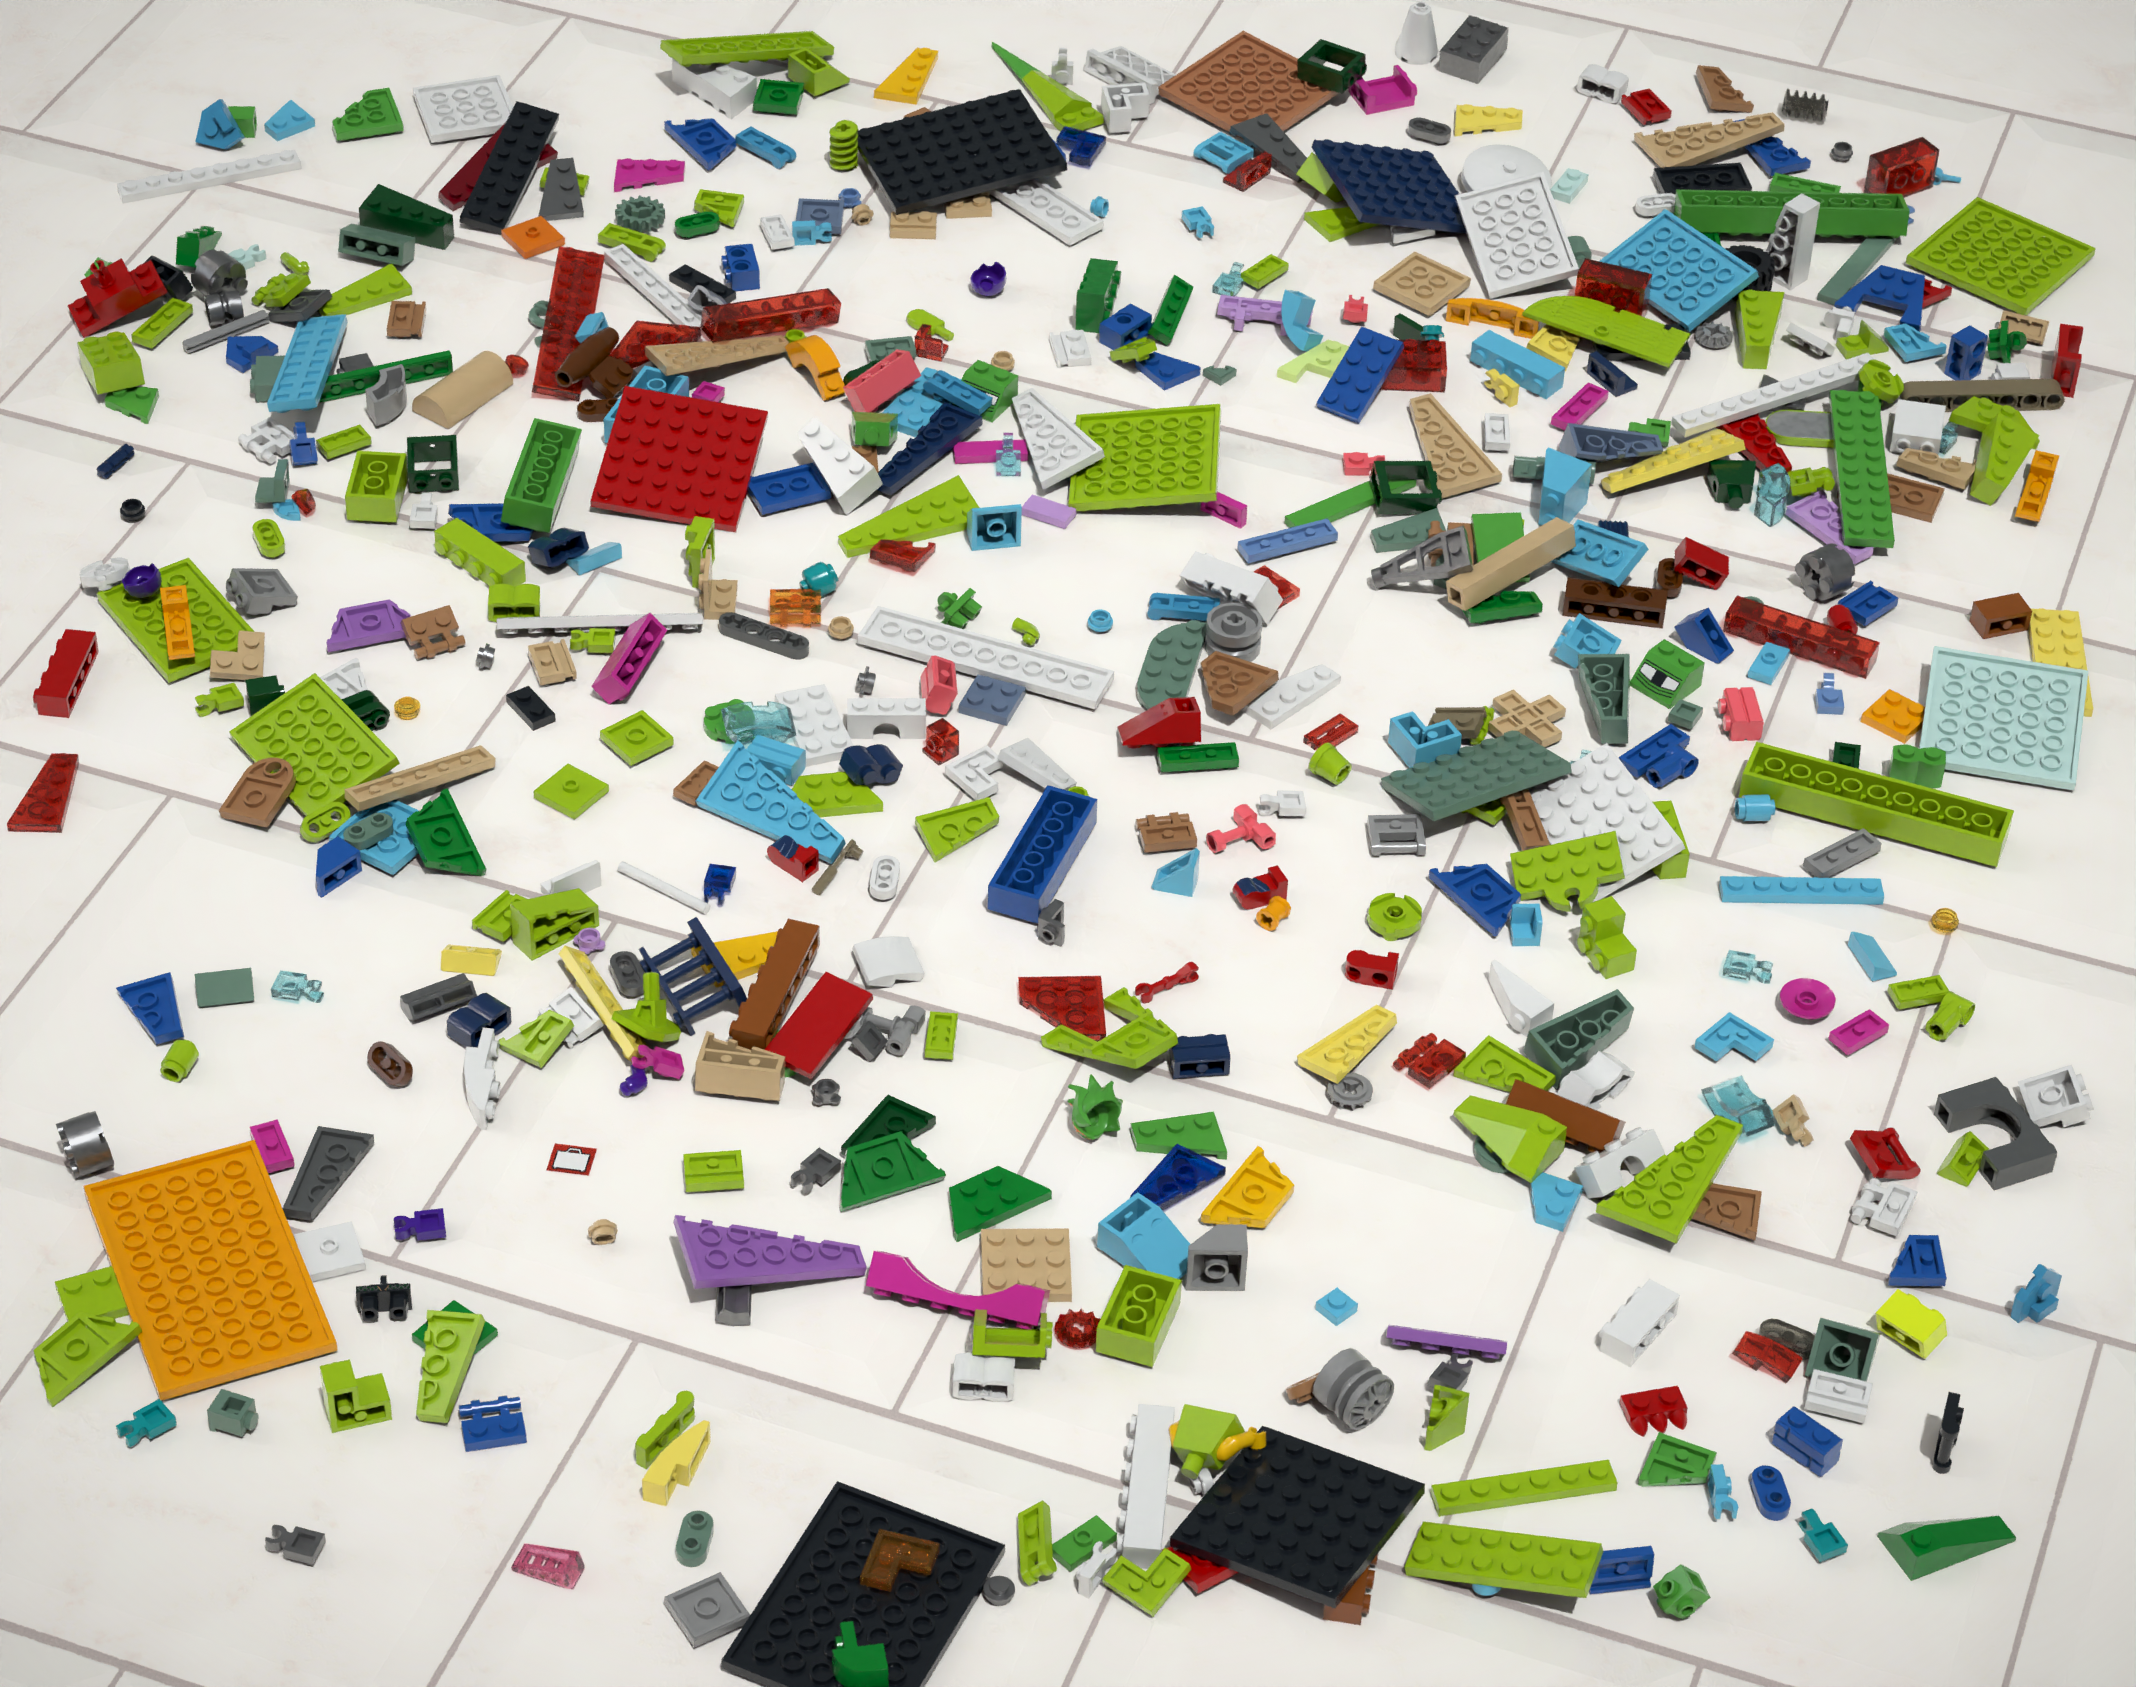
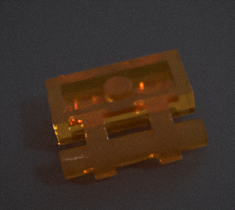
[770,589,821,627]

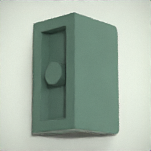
[255,459,290,503]
[195,967,254,1007]

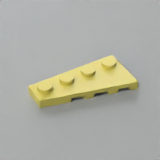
[1526,324,1581,371]
[1297,1004,1397,1084]

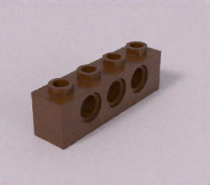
[1562,578,1668,629]

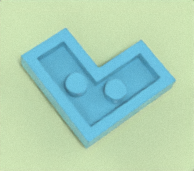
[1694,1012,1774,1061]

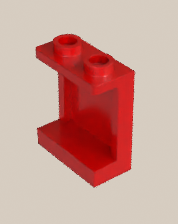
[2051,324,2084,398]

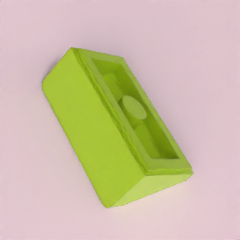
[1936,1131,1990,1187]

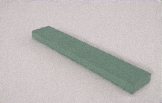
[1817,236,1896,306]

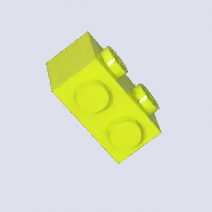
[1876,1289,1947,1359]

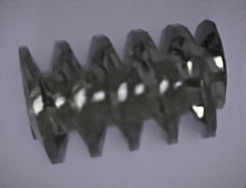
[1782,88,1829,123]

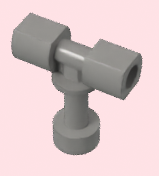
[863,1005,926,1056]

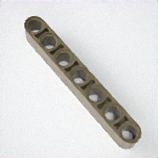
[1899,379,2065,412]

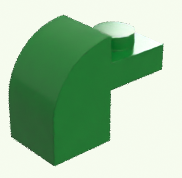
[832,1621,888,1687]

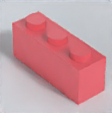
[843,349,921,413]

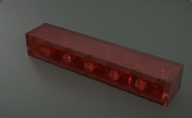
[700,288,841,343]
[1723,596,1880,679]

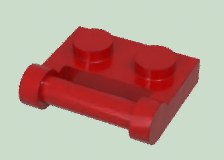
[1850,1127,1921,1179]

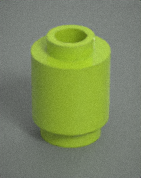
[160,1040,199,1082]

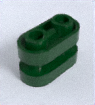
[341,690,390,731]

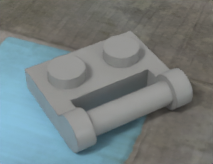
[1367,814,1426,856]

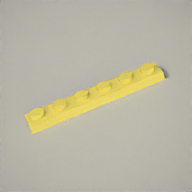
[559,946,647,1062]

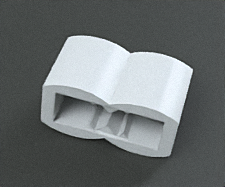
[1577,64,1629,103]
[952,1352,1015,1402]

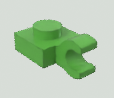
[1628,418,1671,447]

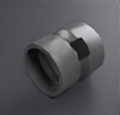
[204,290,244,326]

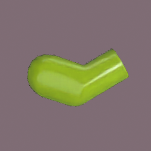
[280,252,309,275]
[1012,617,1040,646]

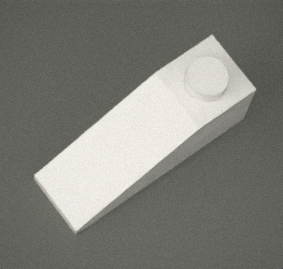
[1489,959,1554,1037]

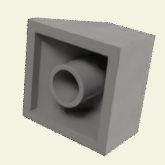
[1186,1224,1248,1291]

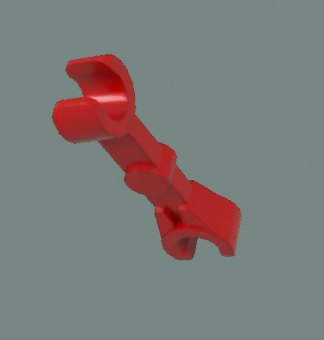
[1135,962,1199,1004]

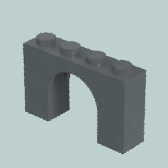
[1934,1077,2057,1191]

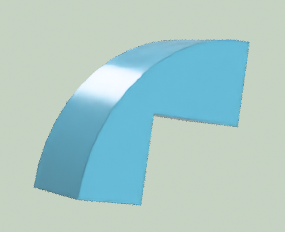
[1281,290,1324,352]

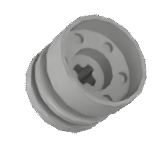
[1313,1348,1394,1430]

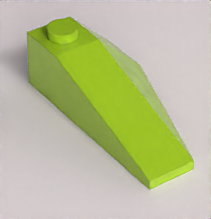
[1453,1095,1567,1183]

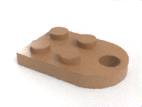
[219,758,296,828]

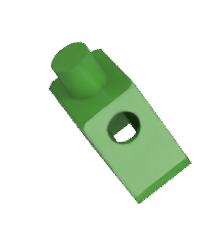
[851,412,898,446]

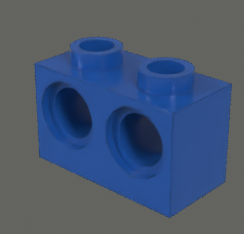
[721,243,760,291]
[1944,325,1988,380]

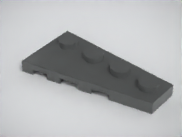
[1229,113,1307,182]
[283,1126,375,1221]

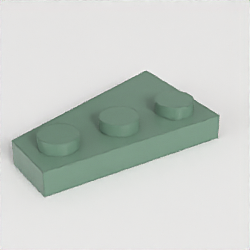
[1370,508,1446,553]

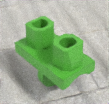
[937,588,982,629]

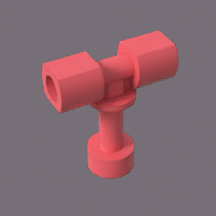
[1206,804,1276,853]

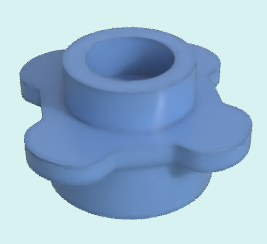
[838,188,861,208]

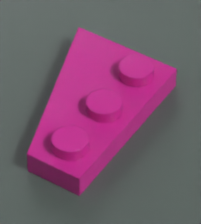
[614,158,685,192]

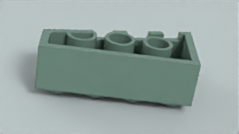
[1578,654,1630,744]
[1523,989,1634,1090]

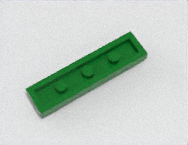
[1148,274,1194,345]

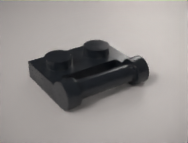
[1932,1392,1964,1474]

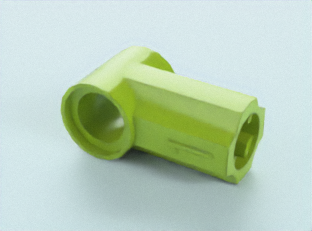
[1925,991,1976,1041]

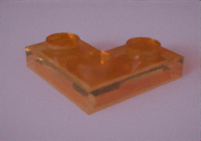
[860,1529,940,1592]

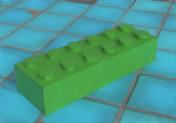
[501,418,582,533]

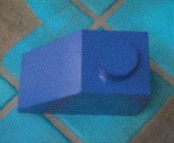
[1674,607,1734,664]
[316,836,362,898]

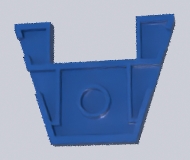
[1834,265,1925,332]

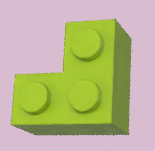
[1577,896,1637,979]
[319,1359,392,1433]

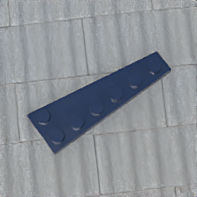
[877,402,983,496]

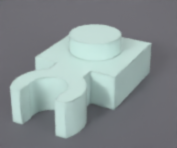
[228,244,266,270]

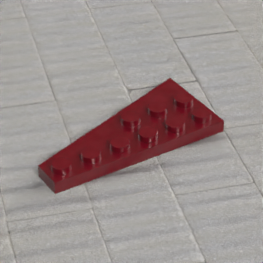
[438,122,558,211]

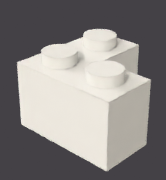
[1101,83,1149,133]

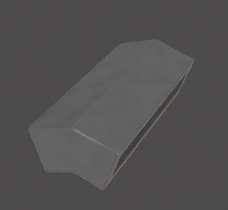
[400,973,477,1020]
[716,1284,752,1326]

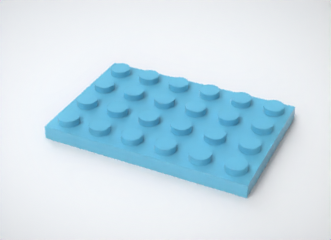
[1597,209,1759,332]

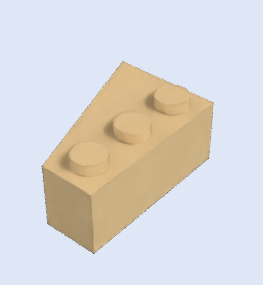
[695,1031,785,1101]

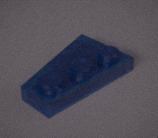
[1131,1144,1226,1211]

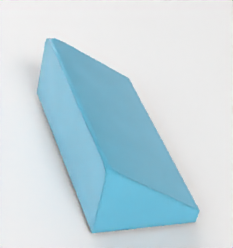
[575,312,609,343]
[566,542,622,575]
[1848,931,1897,981]

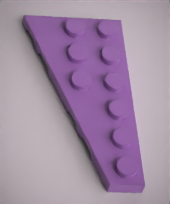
[673,1215,867,1289]

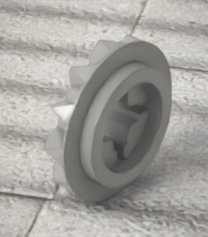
[1695,321,1733,348]
[1327,1073,1373,1109]

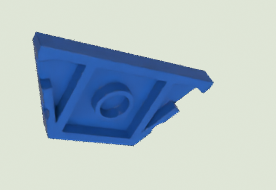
[664,118,736,170]
[448,503,534,542]
[1429,864,1521,937]

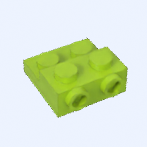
[685,516,715,588]

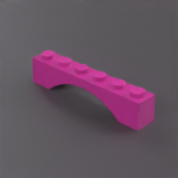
[866,1251,1050,1330]

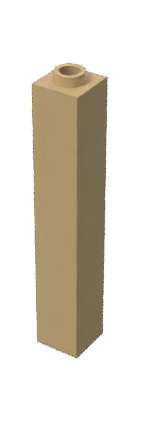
[1446,517,1576,611]

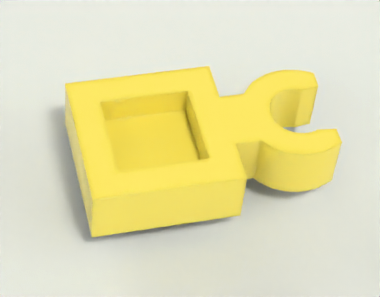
[1484,369,1519,407]

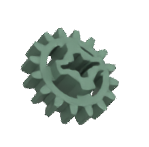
[615,195,665,233]

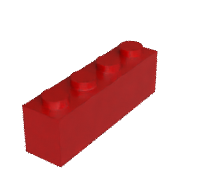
[33,629,99,718]

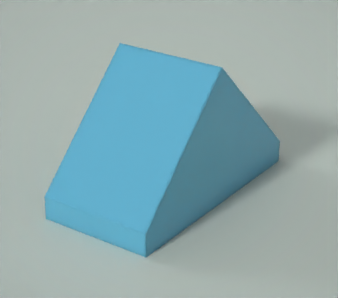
[1152,848,1200,897]

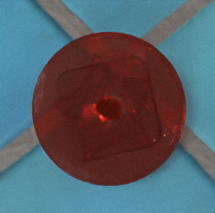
[505,355,529,375]

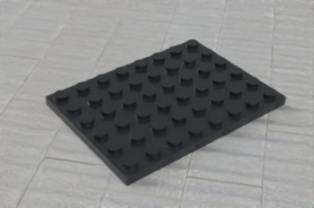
[857,89,1067,215]
[721,1481,1005,1687]

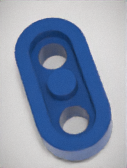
[1750,1465,1791,1521]

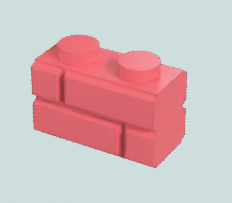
[920,655,958,715]
[1718,687,1764,741]

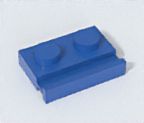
[1838,581,1898,626]
[1589,1546,1655,1594]

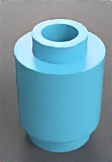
[1735,794,1775,822]

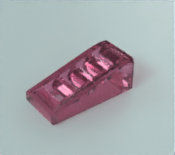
[511,1543,585,1589]

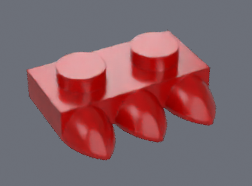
[1620,1385,1688,1437]

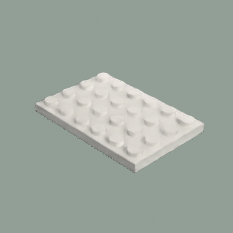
[1455,172,1580,299]
[1529,743,1685,902]

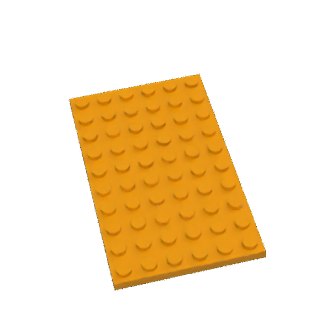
[83,1140,338,1401]

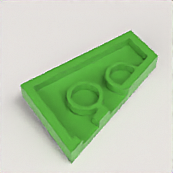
[1130,1112,1227,1160]

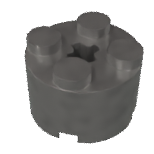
[191,249,248,296]
[1795,543,1855,601]
[56,1111,114,1179]

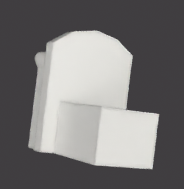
[1824,306,1855,341]

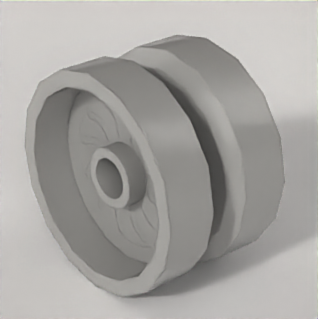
[1205,603,1262,662]

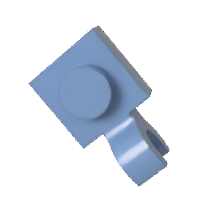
[1815,673,1844,715]

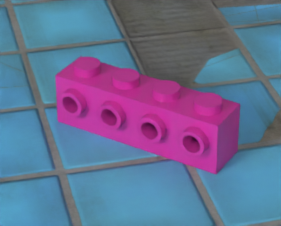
[591,613,667,704]

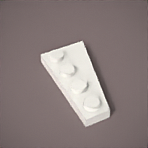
[1241,664,1341,730]

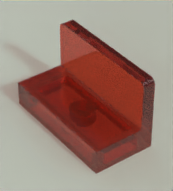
[1223,151,1272,192]

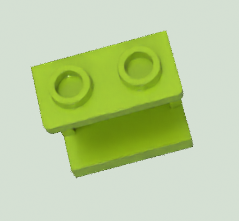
[972,1309,1053,1358]

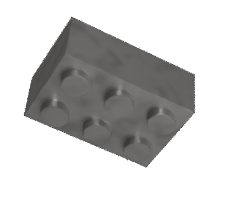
[1439,15,1508,84]

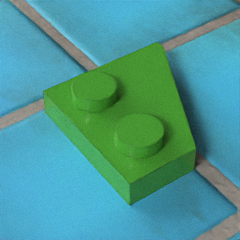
[105,387,159,424]
[1638,1432,1717,1487]

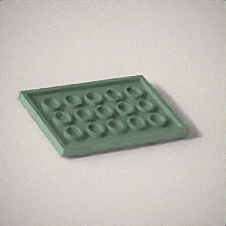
[1381,730,1572,821]

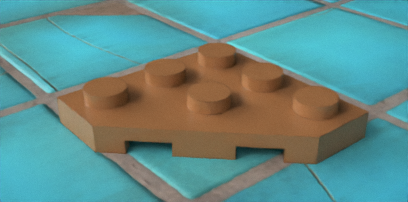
[1201,651,1279,716]

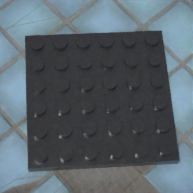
[1170,1425,1425,1608]

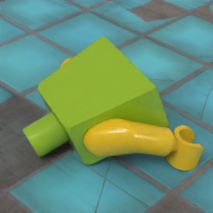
[1169,1404,1266,1479]

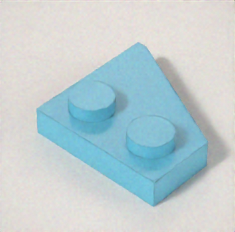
[1883,324,1947,362]

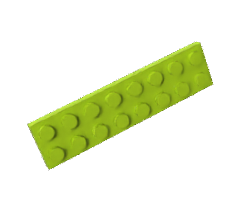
[660,31,835,67]

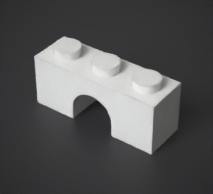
[847,698,926,739]
[1574,1127,1666,1199]

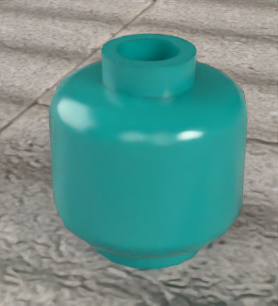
[799,561,839,599]

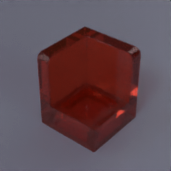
[915,324,949,362]

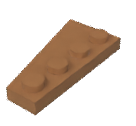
[1692,1183,1762,1240]

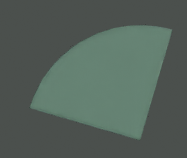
[1203,365,1237,386]

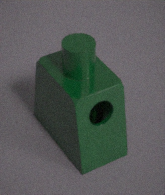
[1707,460,1756,509]

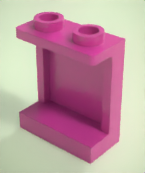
[1348,65,1417,115]

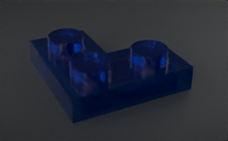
[1056,126,1106,167]

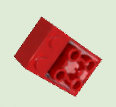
[1117,697,1201,749]

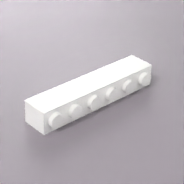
[1117,1404,1175,1569]

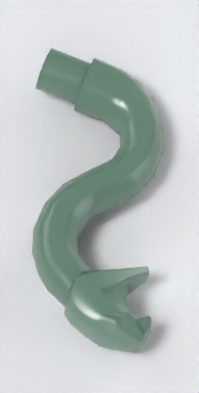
[528,300,560,346]

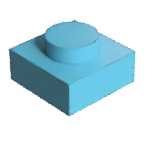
[1315,1287,1358,1326]

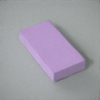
[1022,494,1076,529]

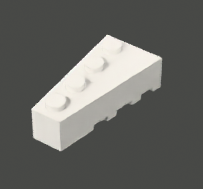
[672,59,757,120]
[797,417,883,516]
[1179,551,1283,624]

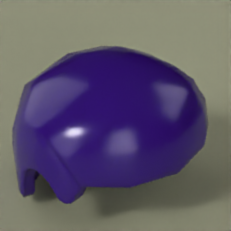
[970,262,1006,296]
[122,563,162,599]

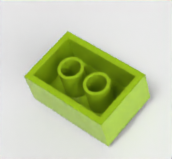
[77,331,145,395]
[345,451,408,523]
[1096,1265,1182,1367]

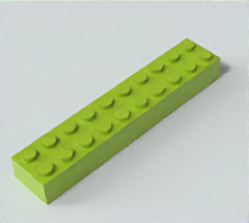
[1739,742,2014,867]

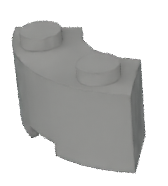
[365,364,407,426]

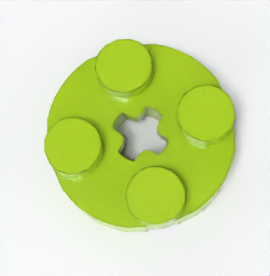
[1858,359,1904,404]
[1367,893,1422,941]

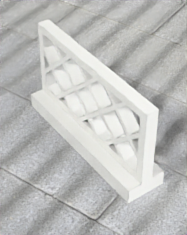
[1084,46,1176,105]

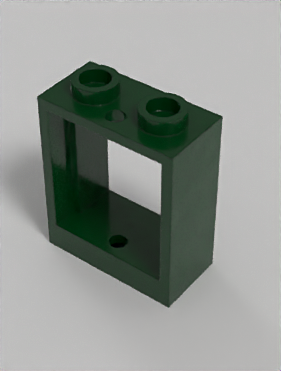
[1297,39,1367,94]
[407,435,459,493]
[1369,461,1442,514]

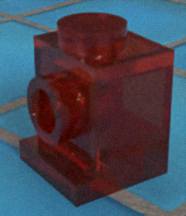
[922,718,959,766]

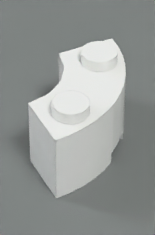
[1556,1051,1636,1110]

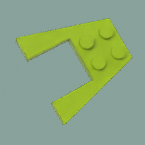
[1041,987,1178,1069]

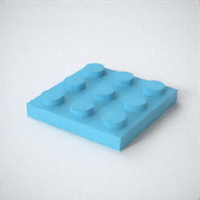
[329,799,419,875]

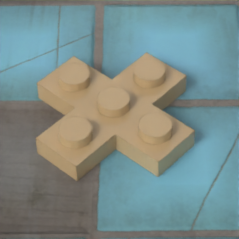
[1488,689,1566,747]

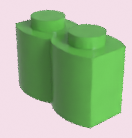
[1888,744,1946,788]

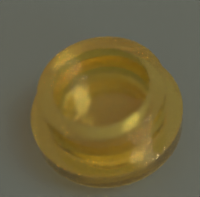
[394,696,421,720]
[1931,908,1959,933]

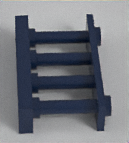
[639,917,747,1036]

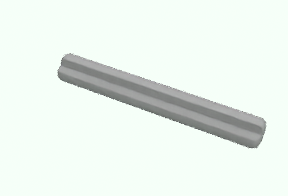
[182,310,269,353]

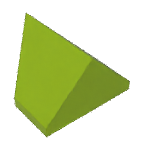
[1425,1385,1470,1451]

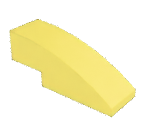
[642,1420,711,1506]

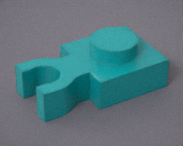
[116,1399,177,1448]

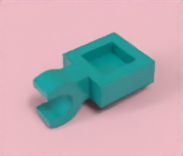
[1799,1508,1848,1562]

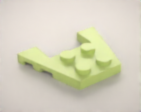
[1277,339,1349,383]

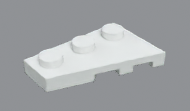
[997,738,1077,790]

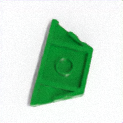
[405,788,486,876]
[840,1131,946,1212]
[949,1166,1052,1242]

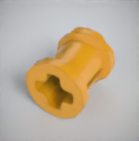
[1256,896,1291,931]

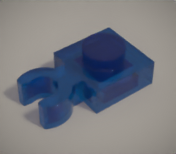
[704,863,736,905]

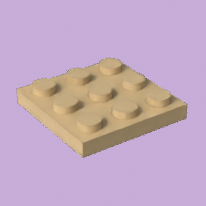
[1373,251,1471,316]
[981,1228,1072,1302]

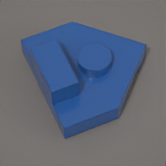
[226,336,279,373]

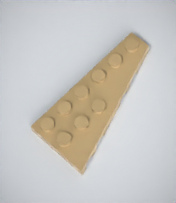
[1634,113,1784,168]
[1409,393,1502,498]

